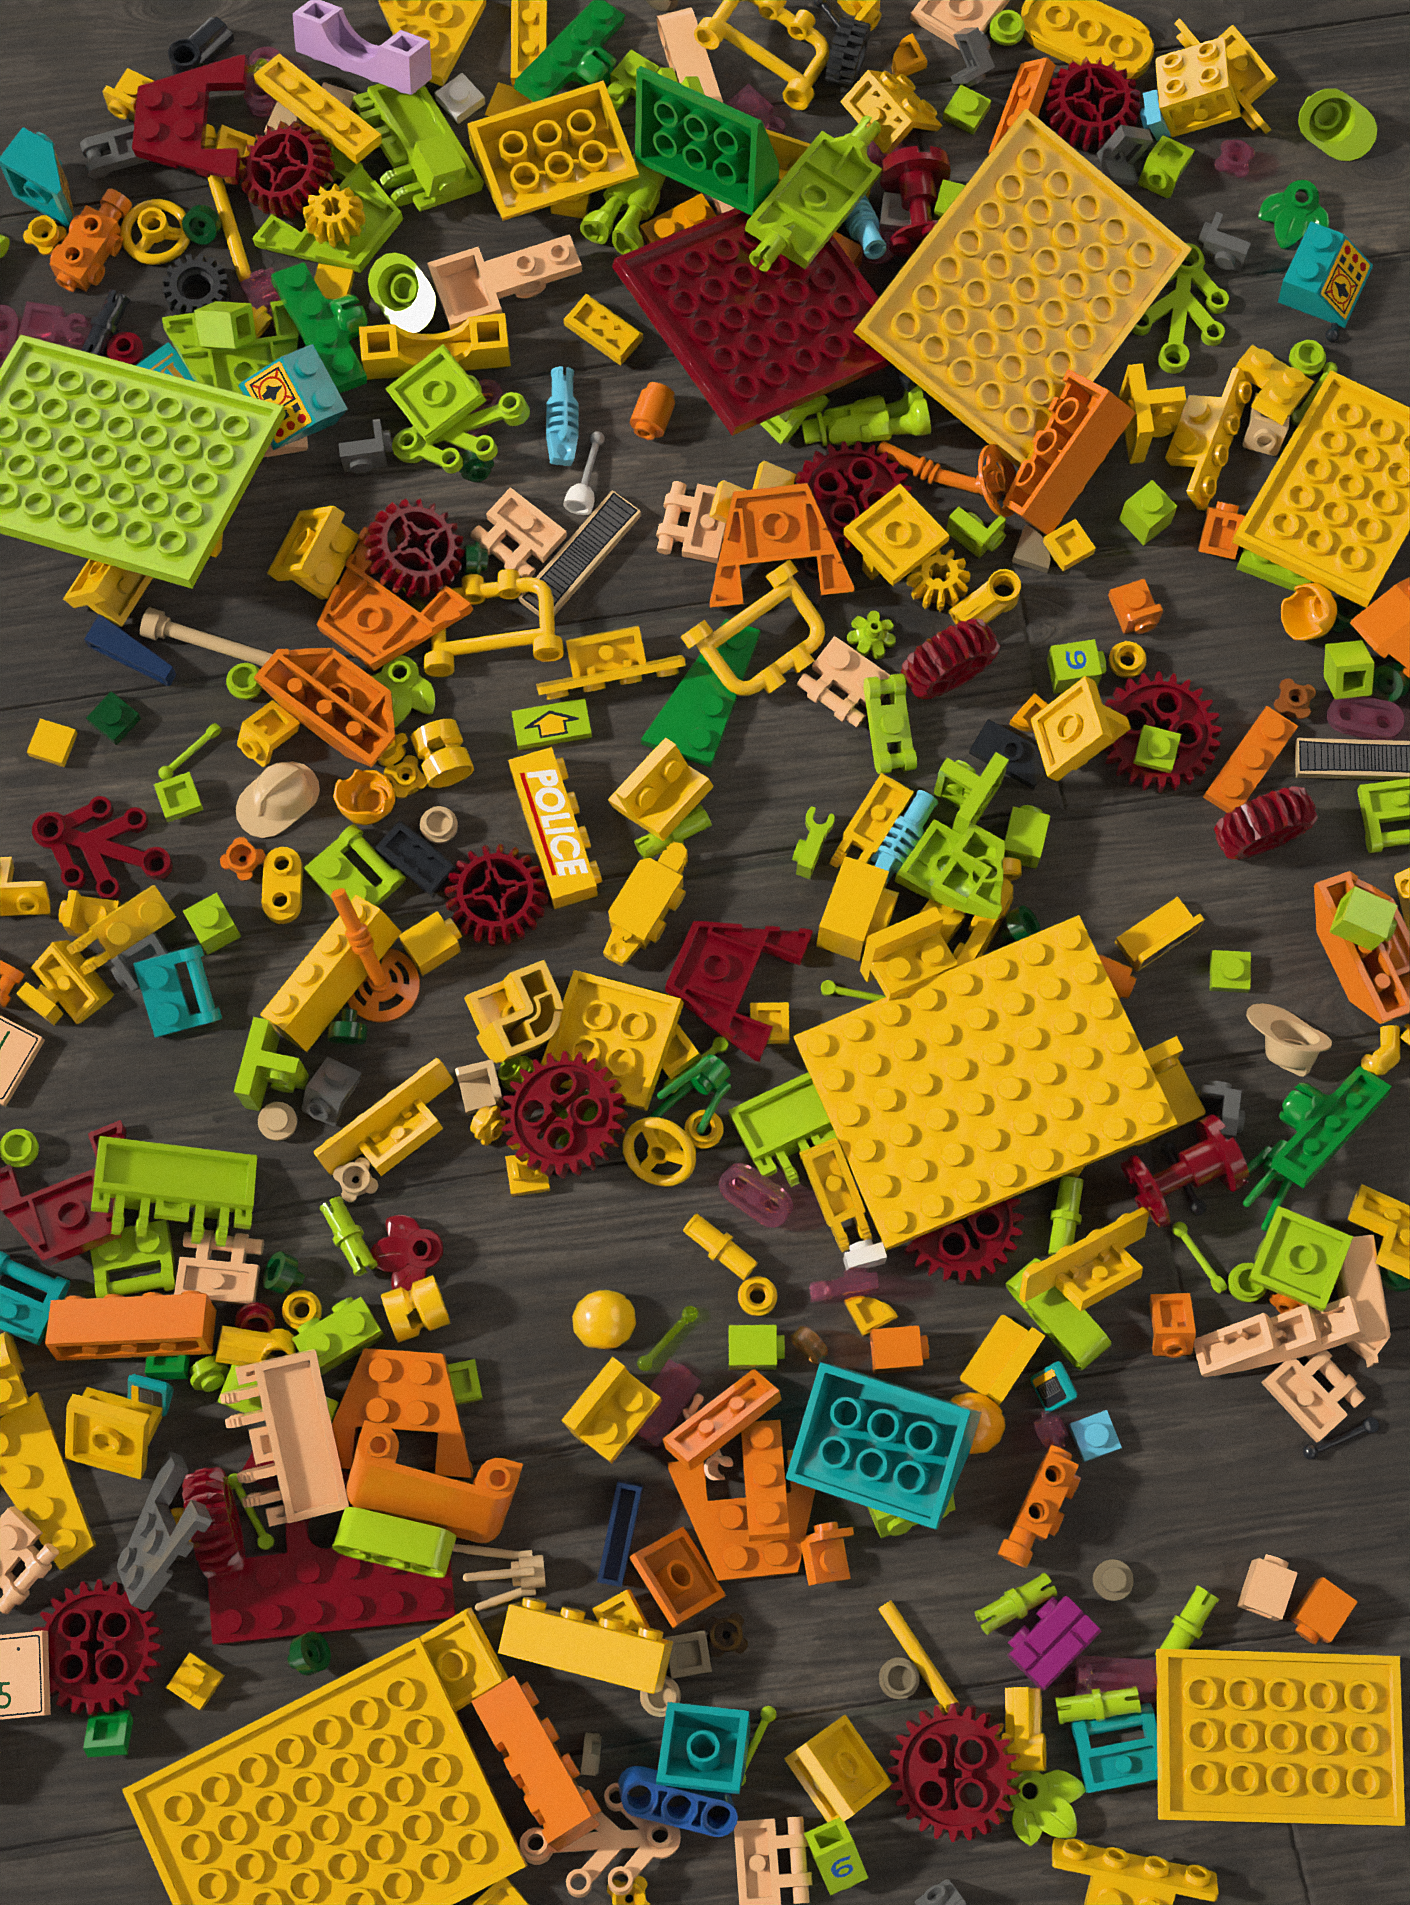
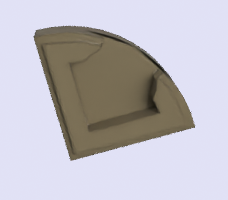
[1012,525,1050,573]
[581,1732,602,1776]

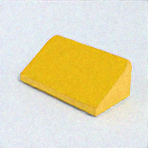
[31,940,114,1024]

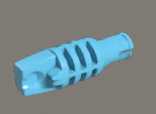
[843,195,886,259]
[546,366,579,466]
[871,790,938,884]

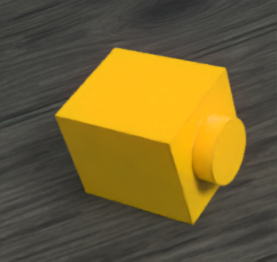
[399,911,462,976]

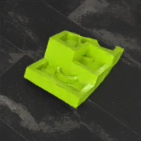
[895,819,1005,920]

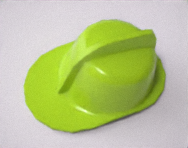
[1298,88,1377,161]
[368,253,436,333]

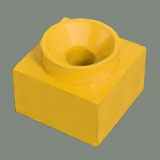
[817,856,899,962]

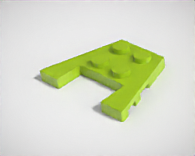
[252,143,403,273]
[162,301,300,395]

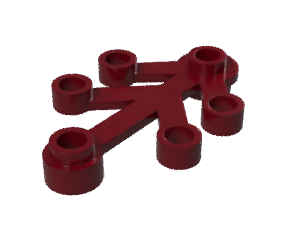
[32,796,173,900]

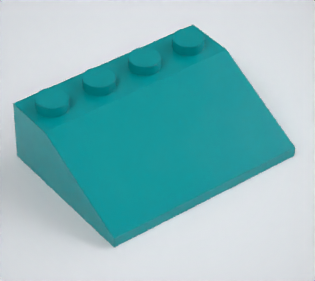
[785,1362,981,1530]

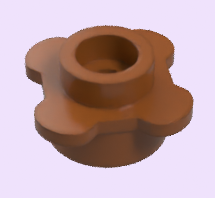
[1274,678,1316,719]

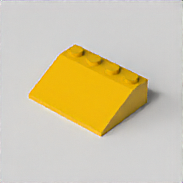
[468,80,639,221]

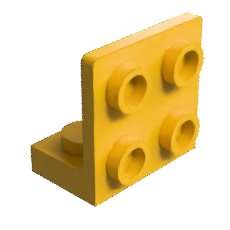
[1156,37,1241,137]
[840,70,942,154]
[1136,1036,1205,1146]

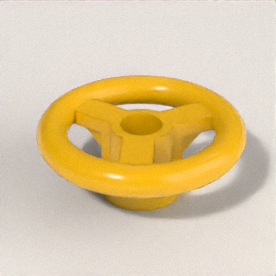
[120,199,190,265]
[622,1117,696,1187]

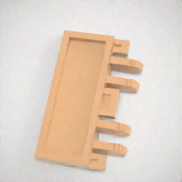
[220,1349,349,1527]

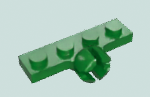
[514,0,626,102]
[271,262,368,394]
[1270,1066,1392,1189]

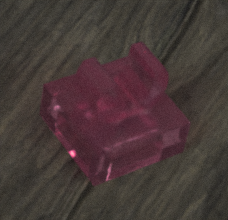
[240,267,281,313]

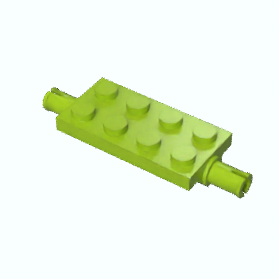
[745,115,882,271]

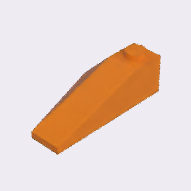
[1350,577,1410,678]

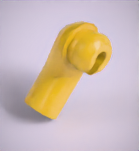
[1361,1025,1400,1076]

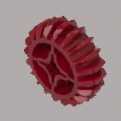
[1045,56,1141,152]
[239,121,336,219]
[364,498,465,598]
[900,619,1000,699]
[1214,786,1318,860]
[445,844,548,947]
[182,1467,246,1578]

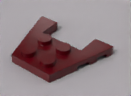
[132,55,248,185]
[665,921,813,1062]
[0,1120,127,1267]

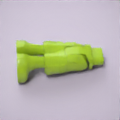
[580,154,666,255]
[801,386,931,446]

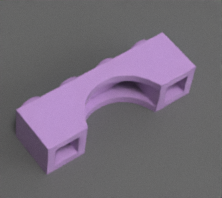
[292,0,432,95]

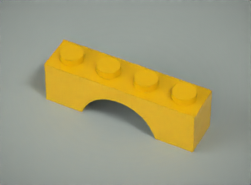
[359,313,511,380]

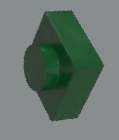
[86,691,141,745]

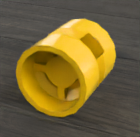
[410,719,474,788]
[381,1275,451,1343]

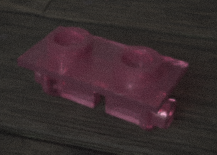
[637,1359,702,1448]
[1075,1655,1157,1702]

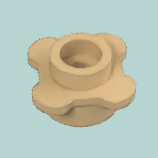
[333,1157,378,1202]

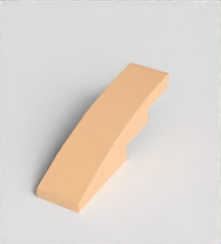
[1194,1296,1365,1378]

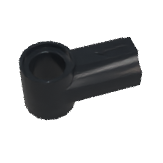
[168,16,234,75]

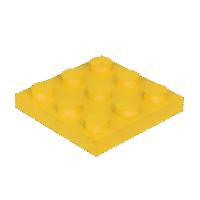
[541,970,684,1111]

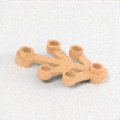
[520,1783,681,1898]

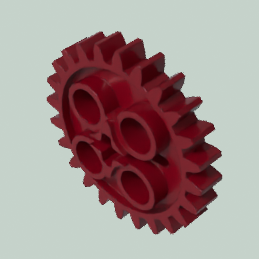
[795,441,912,556]
[1102,671,1222,793]
[500,1051,628,1179]
[904,1199,1024,1284]
[32,1579,164,1716]
[888,1702,1023,1842]

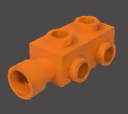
[49,189,132,292]
[997,1445,1081,1568]

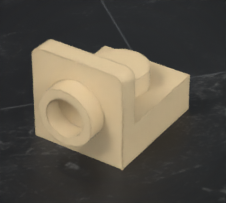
[1242,393,1290,456]

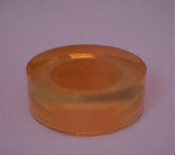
[790,1326,828,1365]

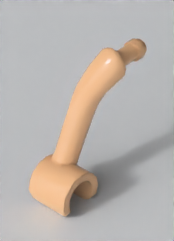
[682,1394,733,1480]

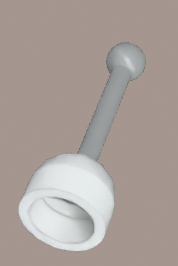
[563,431,605,515]

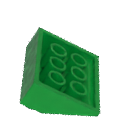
[635,66,779,216]

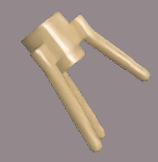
[453,1544,546,1611]

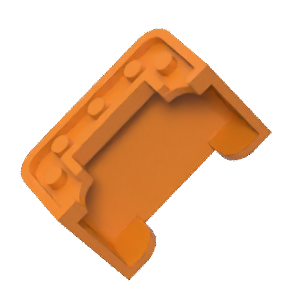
[346,1420,523,1543]

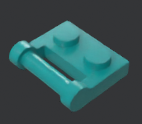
[133,944,222,1037]
[0,1251,70,1346]
[1070,1702,1158,1793]

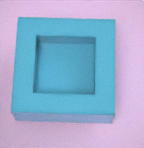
[1140,89,1171,141]
[1068,1410,1122,1463]

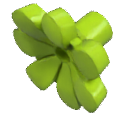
[847,611,896,659]

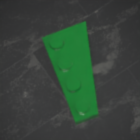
[641,618,761,768]

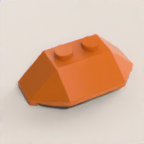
[254,648,396,767]
[1314,871,1410,1024]

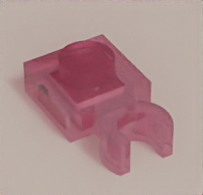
[725,84,786,135]
[19,301,88,345]
[809,1268,879,1302]

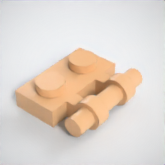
[656,481,726,564]
[470,487,567,578]
[797,636,890,728]
[174,1230,264,1305]
[1261,1350,1366,1443]
[0,1506,59,1614]
[734,1816,813,1905]

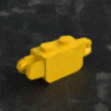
[603,841,688,967]

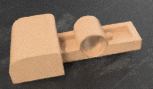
[427,234,582,330]

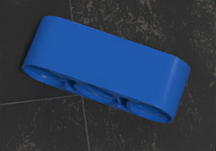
[618,1766,738,1837]

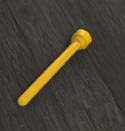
[205,124,252,284]

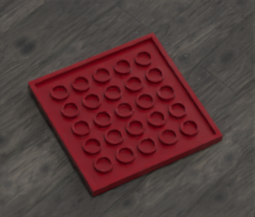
[612,208,892,436]

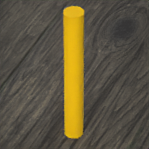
[878,1600,960,1713]

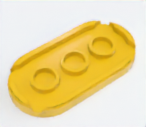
[1021,0,1154,79]

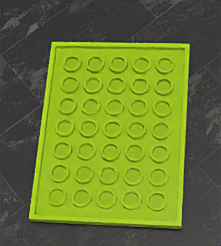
[0,335,286,589]

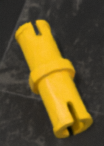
[683,1213,758,1280]

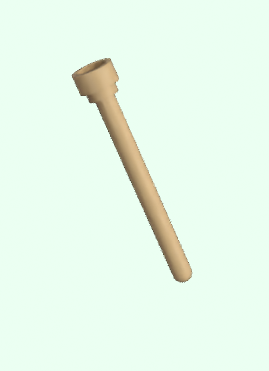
[140,607,273,666]

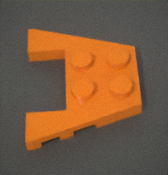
[710,483,854,608]
[317,527,473,671]
[332,1348,473,1478]
[668,1450,815,1581]

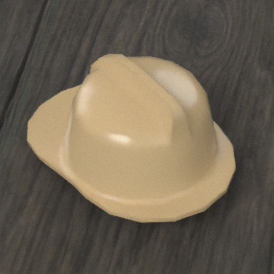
[236,761,320,838]
[1246,1003,1332,1076]

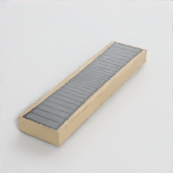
[519,490,641,616]
[1295,738,1410,780]

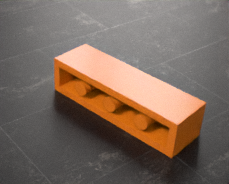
[45,1290,216,1361]

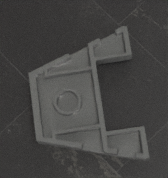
[117,1451,213,1611]

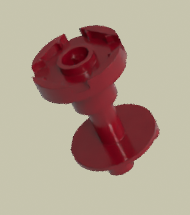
[879,146,951,260]
[1120,1114,1249,1228]

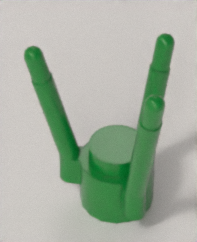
[648,1054,731,1134]
[1223,1140,1293,1232]

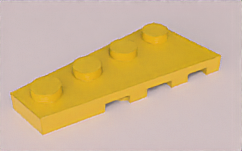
[0,1392,96,1571]

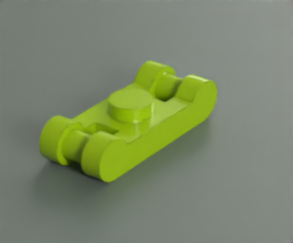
[863,673,917,774]

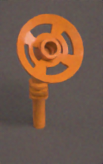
[876,441,1016,518]
[331,888,420,1022]

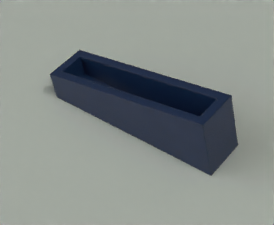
[84,614,176,687]
[597,1480,644,1587]

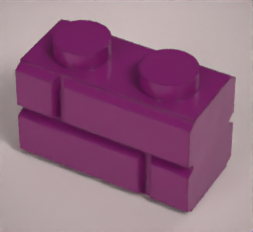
[1007,1596,1102,1691]

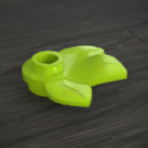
[371,655,435,728]
[1009,1770,1086,1846]

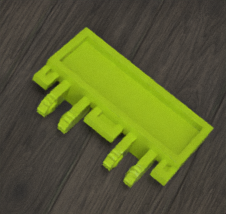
[352,83,484,212]
[728,1072,839,1187]
[91,1136,257,1247]

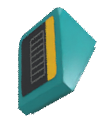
[1030,1361,1078,1412]
[128,1374,174,1417]

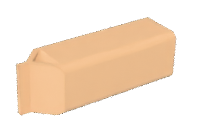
[1336,1235,1391,1368]

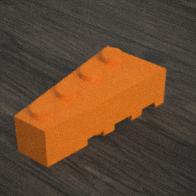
[1002,369,1136,535]
[472,1676,601,1852]

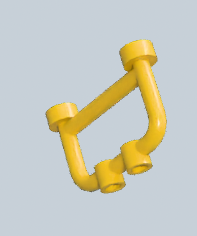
[694,0,830,110]
[681,559,825,696]
[424,569,563,677]

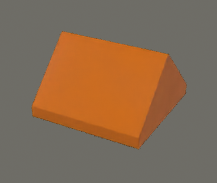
[629,1526,726,1630]

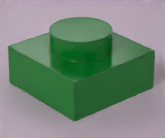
[145,1355,191,1379]
[83,1710,133,1758]

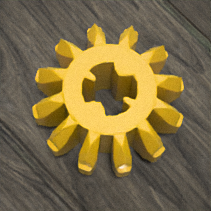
[303,183,366,248]
[907,549,970,612]

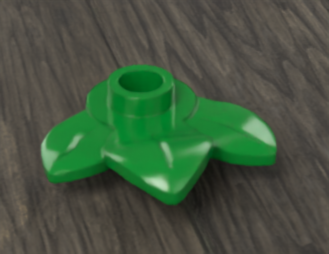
[1258,180,1329,249]

